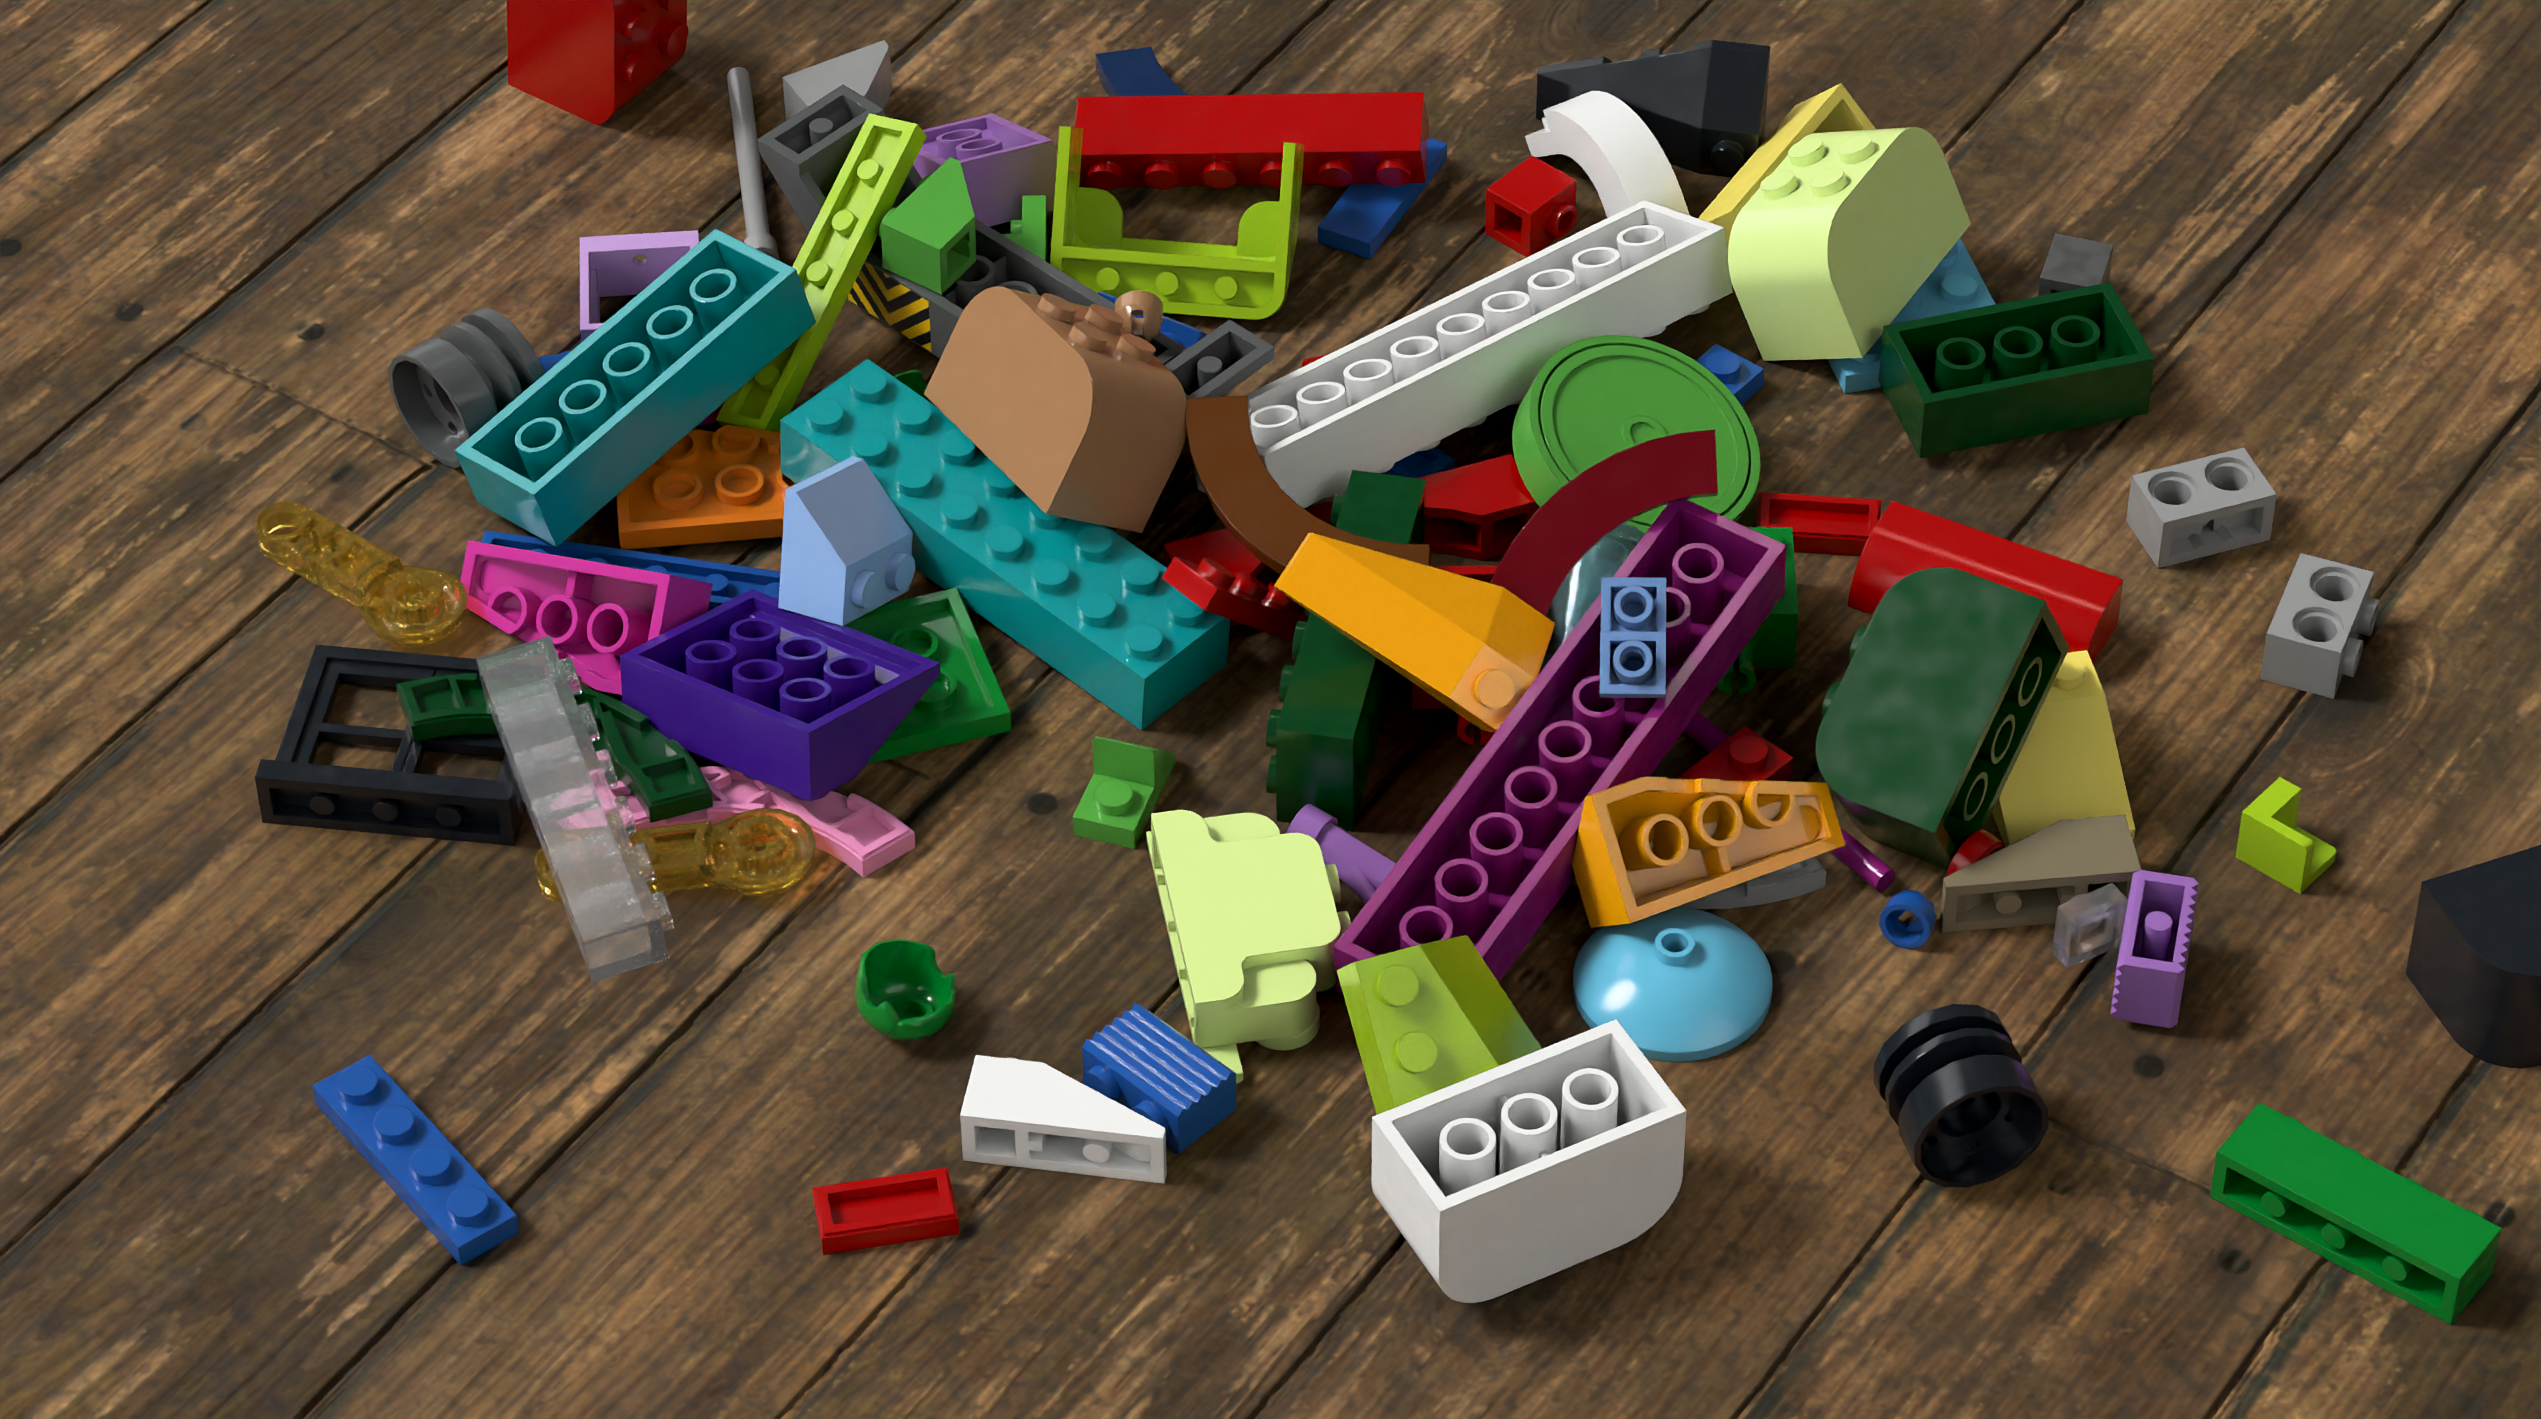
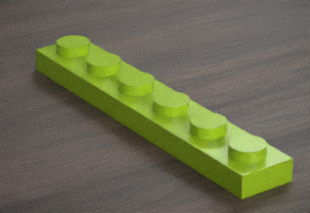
[716,113,927,432]

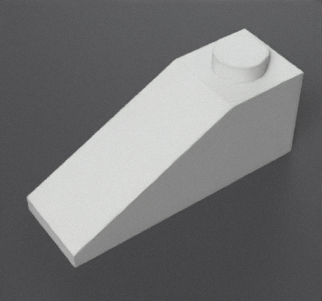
[960,1055,1167,1184]

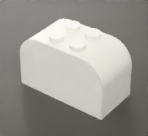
[1371,1019,1687,1303]

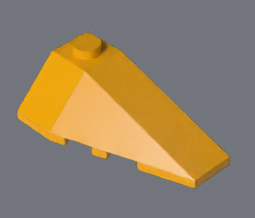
[1273,533,1555,733]
[1572,776,1845,928]

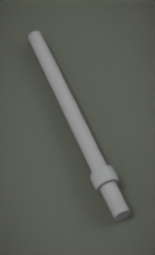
[727,67,779,260]

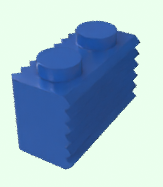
[1082,1003,1236,1155]

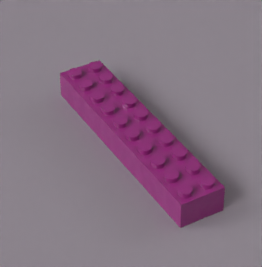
[1334,500,1786,995]

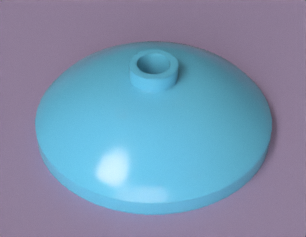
[1573,907,1773,1062]

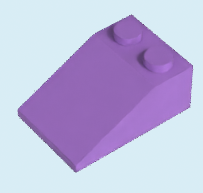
[913,113,1057,228]

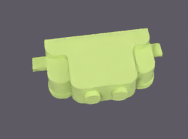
[1146,810,1351,1084]

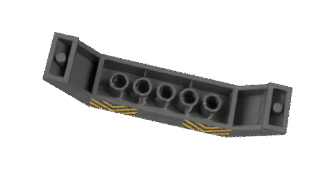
[757,84,1275,398]

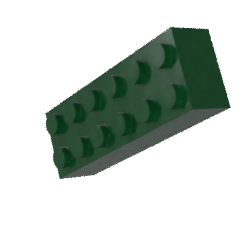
[1266,470,1426,832]

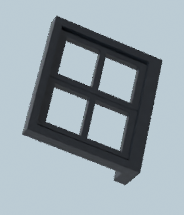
[255,645,565,846]

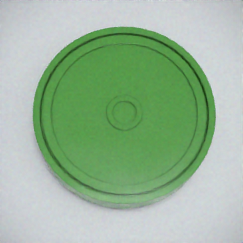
[1512,335,1761,561]

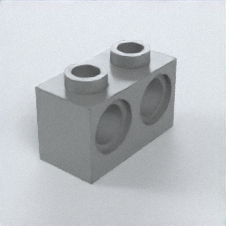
[2126,448,2277,568]
[2260,553,2380,699]

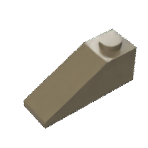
[1939,815,2141,933]

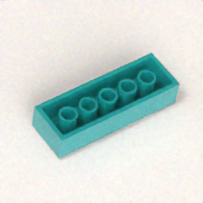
[454,229,816,547]

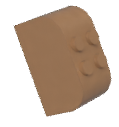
[924,286,1187,533]

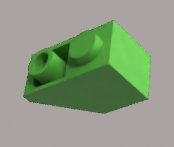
[879,157,976,295]

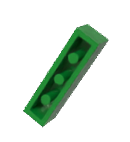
[2210,1102,2502,1325]

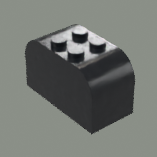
[2405,845,2541,1068]

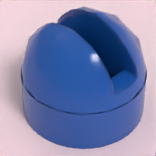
[1879,890,1936,949]

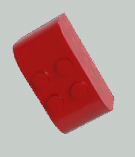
[507,0,689,125]

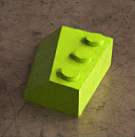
[1337,935,1542,1115]

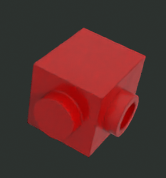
[1485,156,1577,257]

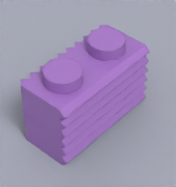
[2110,870,2199,1028]

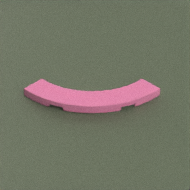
[552,766,915,878]

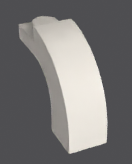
[1525,91,1690,218]

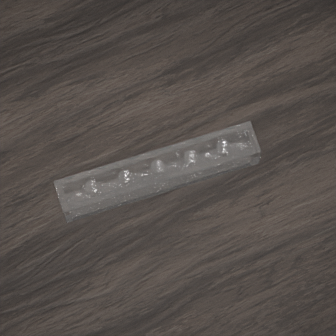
[476,636,674,983]

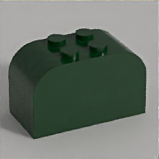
[1816,567,2070,870]

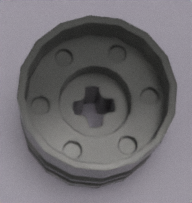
[388,307,545,468]

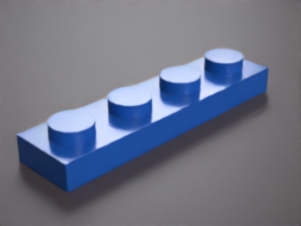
[312,1055,519,1266]

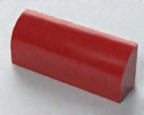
[1848,500,2123,664]

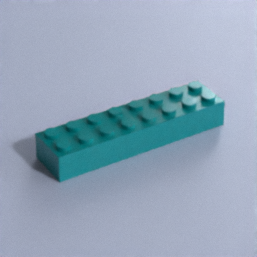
[780,359,1230,731]

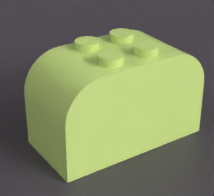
[1728,127,1971,361]

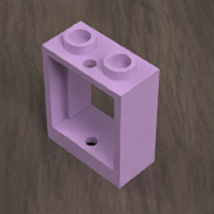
[580,230,699,342]

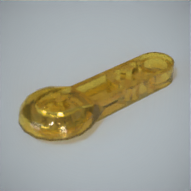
[254,501,468,648]
[534,808,816,903]

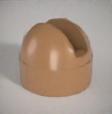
[1114,290,1163,342]

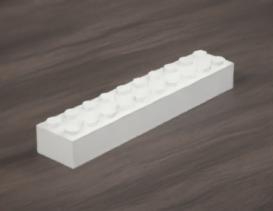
[1193,200,1733,508]

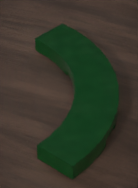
[396,673,713,823]

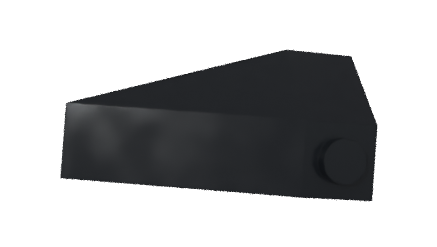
[1536,40,1770,177]

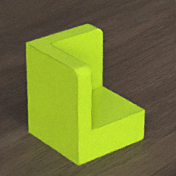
[2236,777,2336,894]

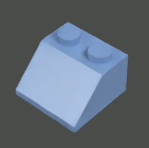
[778,456,915,626]

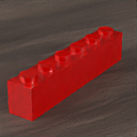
[1075,92,1429,190]

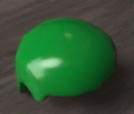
[855,939,956,1041]

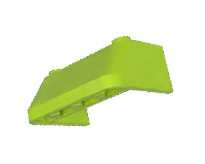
[1050,126,1304,320]

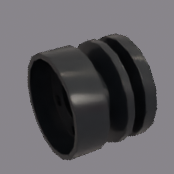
[1873,1004,2048,1187]

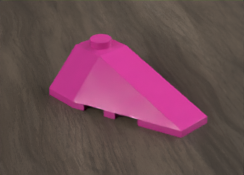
[457,540,713,695]

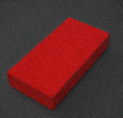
[1756,492,1882,556]
[812,1167,960,1255]

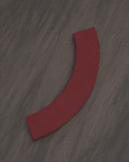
[1490,429,1718,616]

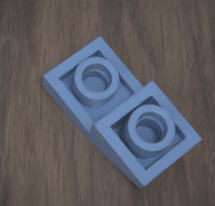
[1600,577,1666,698]

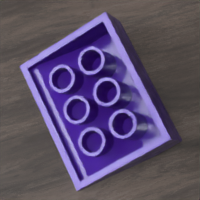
[620,589,940,802]

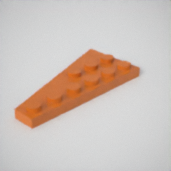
[617,425,797,550]

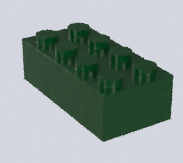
[1878,282,2155,458]

